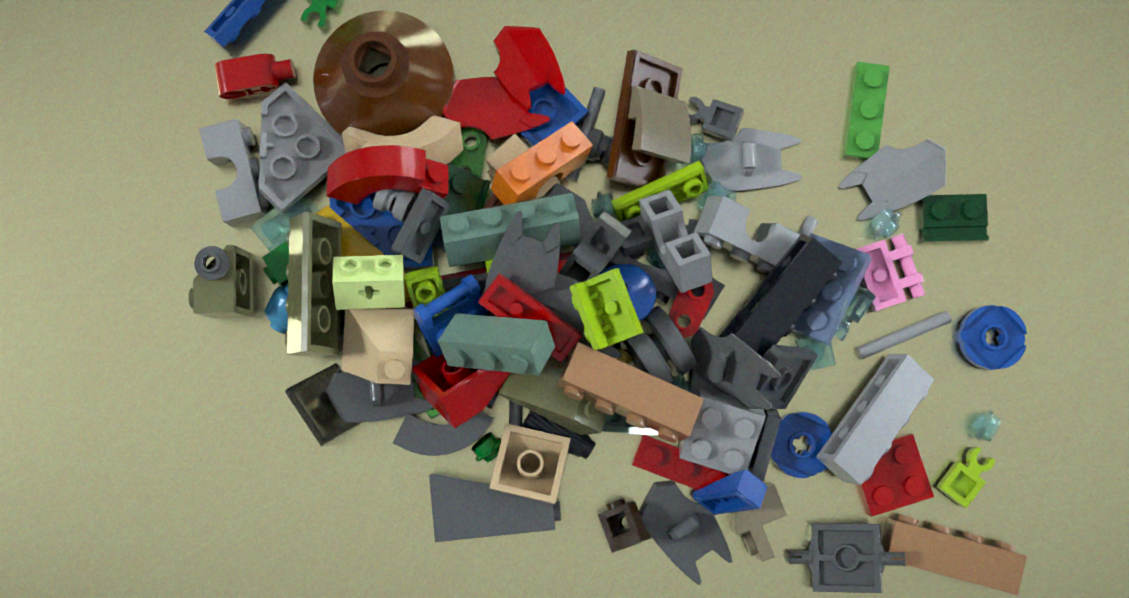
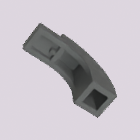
[393,391,499,456]

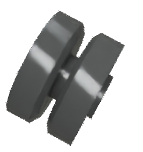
[623,305,697,384]

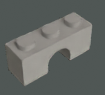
[199,119,271,227]
[639,189,712,293]
[693,196,800,274]

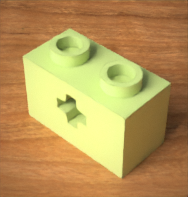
[332,255,405,310]

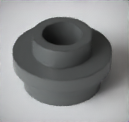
[194,246,230,281]

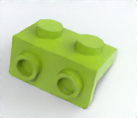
[570,268,644,351]

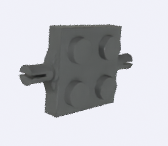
[788,524,906,594]

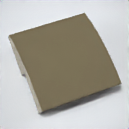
[628,86,691,164]

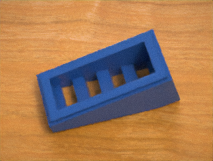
[692,469,767,515]

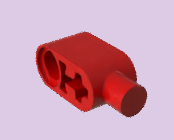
[214,54,296,99]

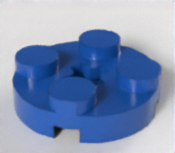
[956,305,1027,370]
[770,412,832,478]

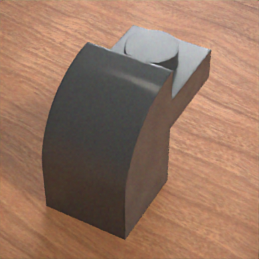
[559,211,631,282]

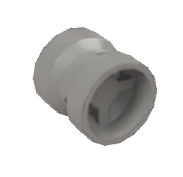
[373,189,418,222]

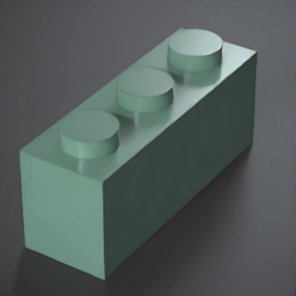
[438,313,555,375]

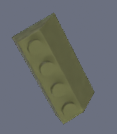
[285,212,342,357]

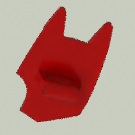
[493,26,566,109]
[442,77,550,140]

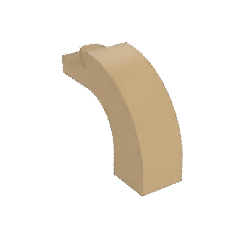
[341,115,464,164]

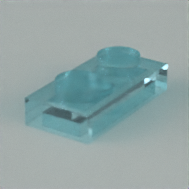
[250,194,320,252]

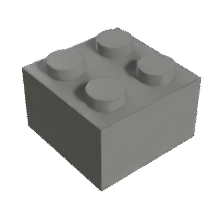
[679,386,766,474]

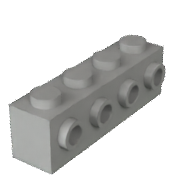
[816,354,934,486]

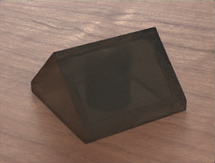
[285,363,364,447]

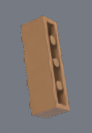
[557,342,704,443]
[881,514,1027,595]

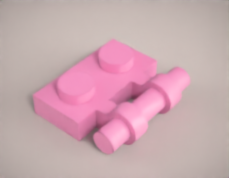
[856,234,926,312]

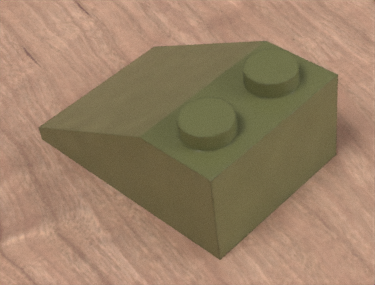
[499,351,607,435]

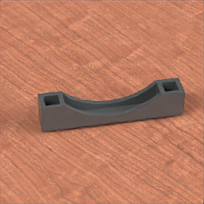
[548,183,725,321]

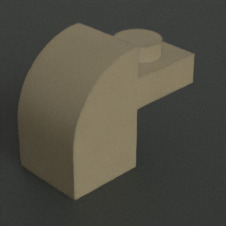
[730,482,787,562]

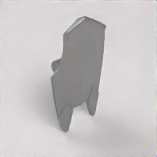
[696,128,802,191]
[839,138,946,220]

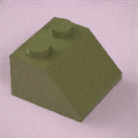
[189,245,252,318]

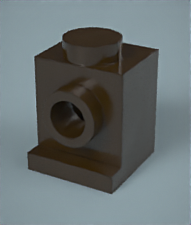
[598,498,651,553]

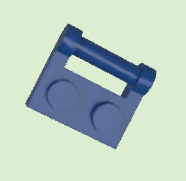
[413,274,489,358]

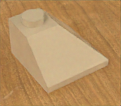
[342,307,414,385]

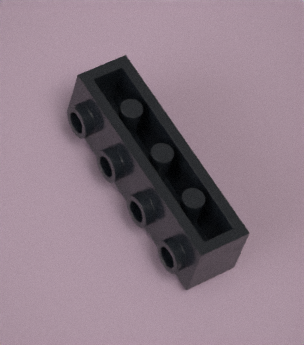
[719,234,843,358]

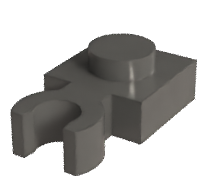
[689,97,744,142]

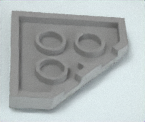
[259,82,346,214]

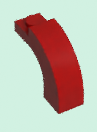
[326,145,449,205]

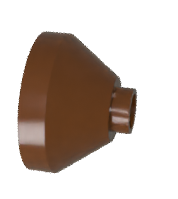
[313,10,456,136]

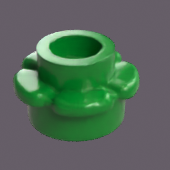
[471,432,501,462]

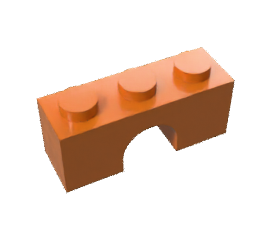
[491,121,593,205]

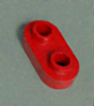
[668,282,714,338]

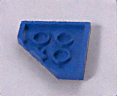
[329,192,434,269]

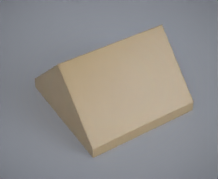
[489,423,571,504]

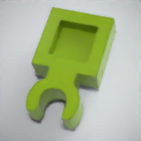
[936,447,995,508]

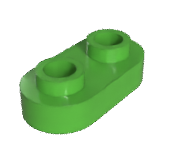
[451,128,488,179]

